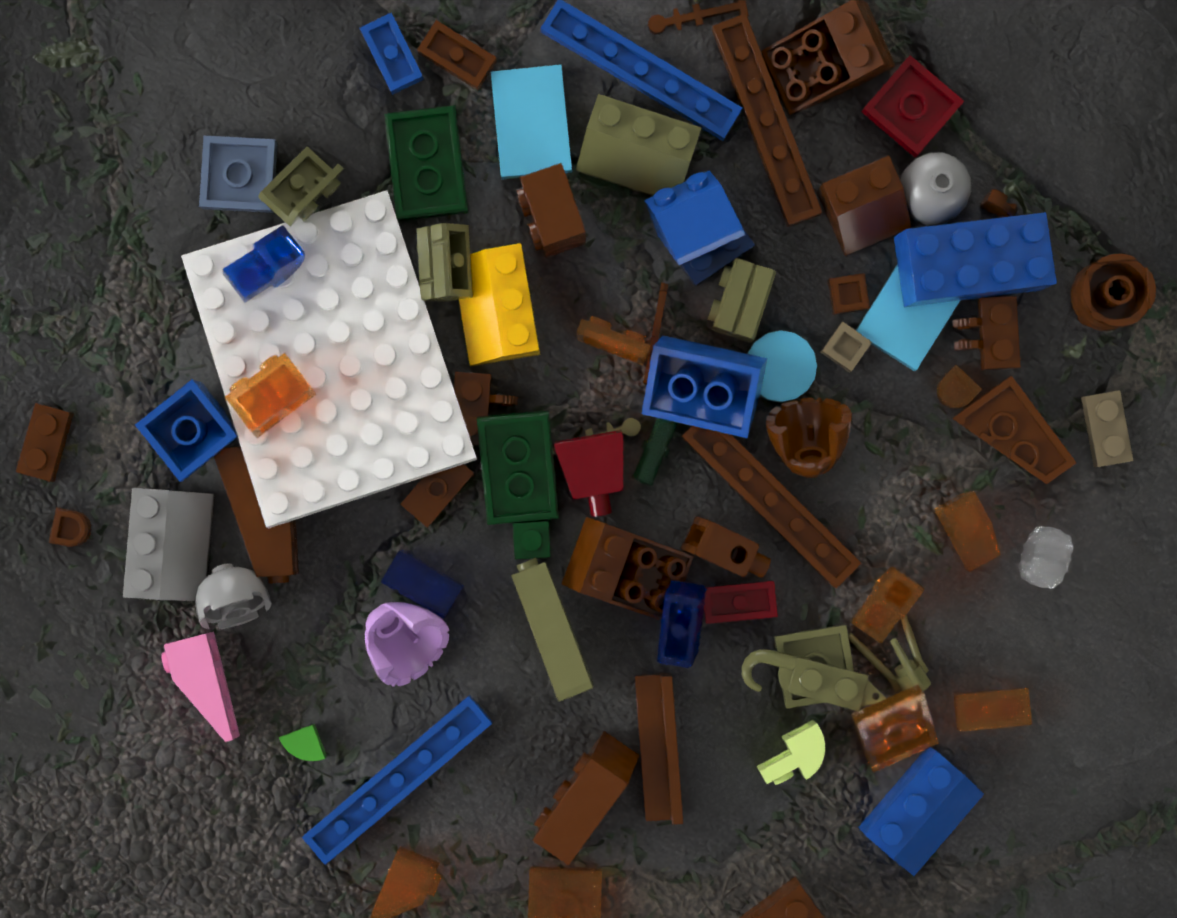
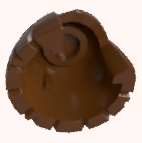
[766,397,852,478]

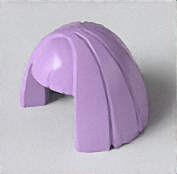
[365,602,449,686]

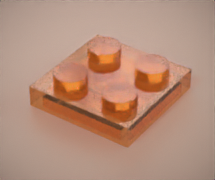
[576,316,651,366]
[851,685,939,773]

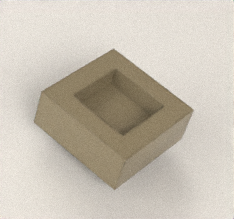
[820,322,872,373]

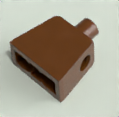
[681,516,771,578]

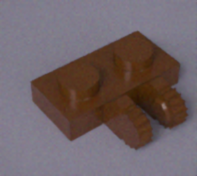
[953,296,1021,370]
[454,372,518,446]

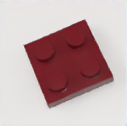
[862,55,964,158]

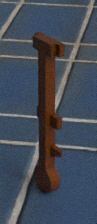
[648,0,749,35]
[643,282,668,384]

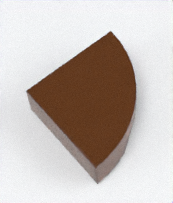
[980,189,1018,217]

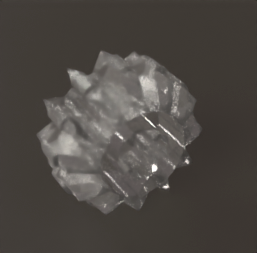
[1018,526,1074,589]

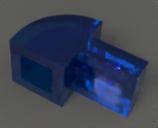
[222,225,305,303]

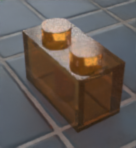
[225,353,316,438]

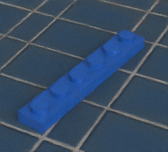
[540,0,742,141]
[302,695,493,865]

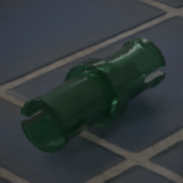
[632,418,678,486]

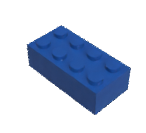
[894,212,1057,308]

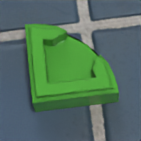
[279,723,327,761]

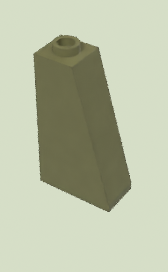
[511,558,593,702]

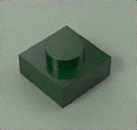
[513,521,551,559]

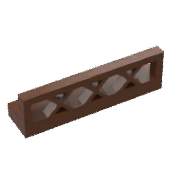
[634,673,683,825]

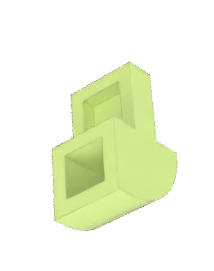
[757,720,825,785]

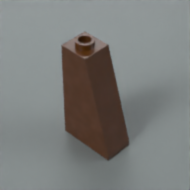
[214,447,299,584]

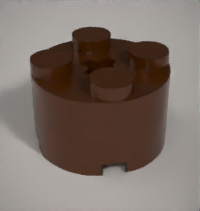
[1071,254,1156,331]

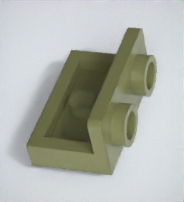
[258,146,344,227]

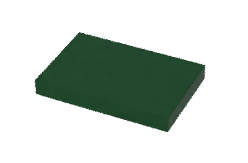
[384,105,468,221]
[477,410,559,525]

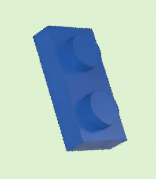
[360,13,424,95]

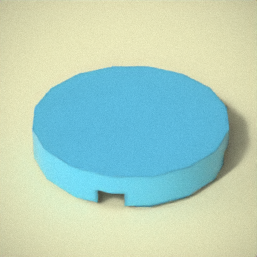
[747,330,817,403]

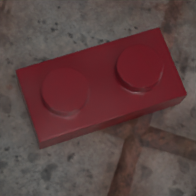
[701,580,778,624]

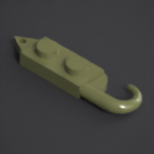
[742,649,886,711]

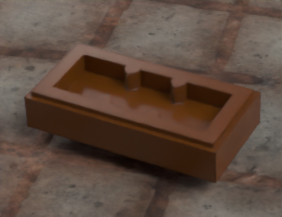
[400,464,475,528]

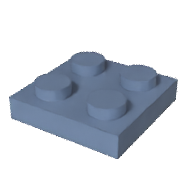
[199,136,278,213]

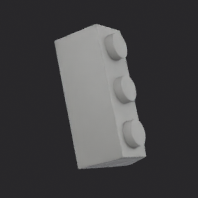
[123,488,214,601]

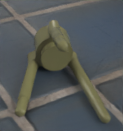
[848,612,931,698]

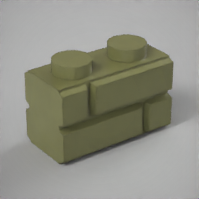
[416,223,473,302]
[708,258,777,343]

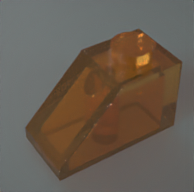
[934,491,1001,572]
[370,847,442,918]

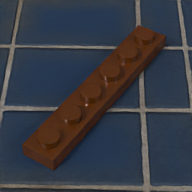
[712,13,822,227]
[682,426,861,589]

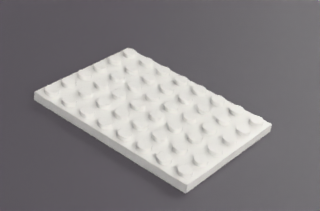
[181,190,477,529]

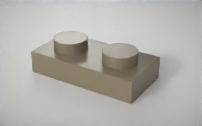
[1081,390,1133,467]

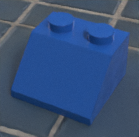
[644,170,745,265]
[135,379,238,482]

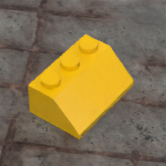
[459,243,540,366]

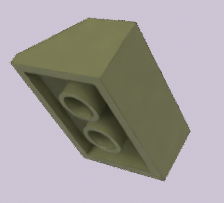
[576,94,701,196]

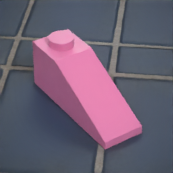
[162,631,240,742]

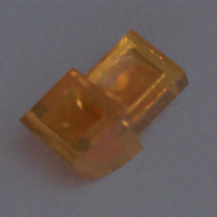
[851,566,925,643]

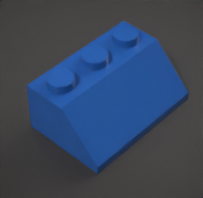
[642,335,767,438]
[858,746,984,876]

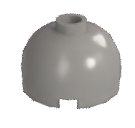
[900,152,972,226]
[195,564,272,629]

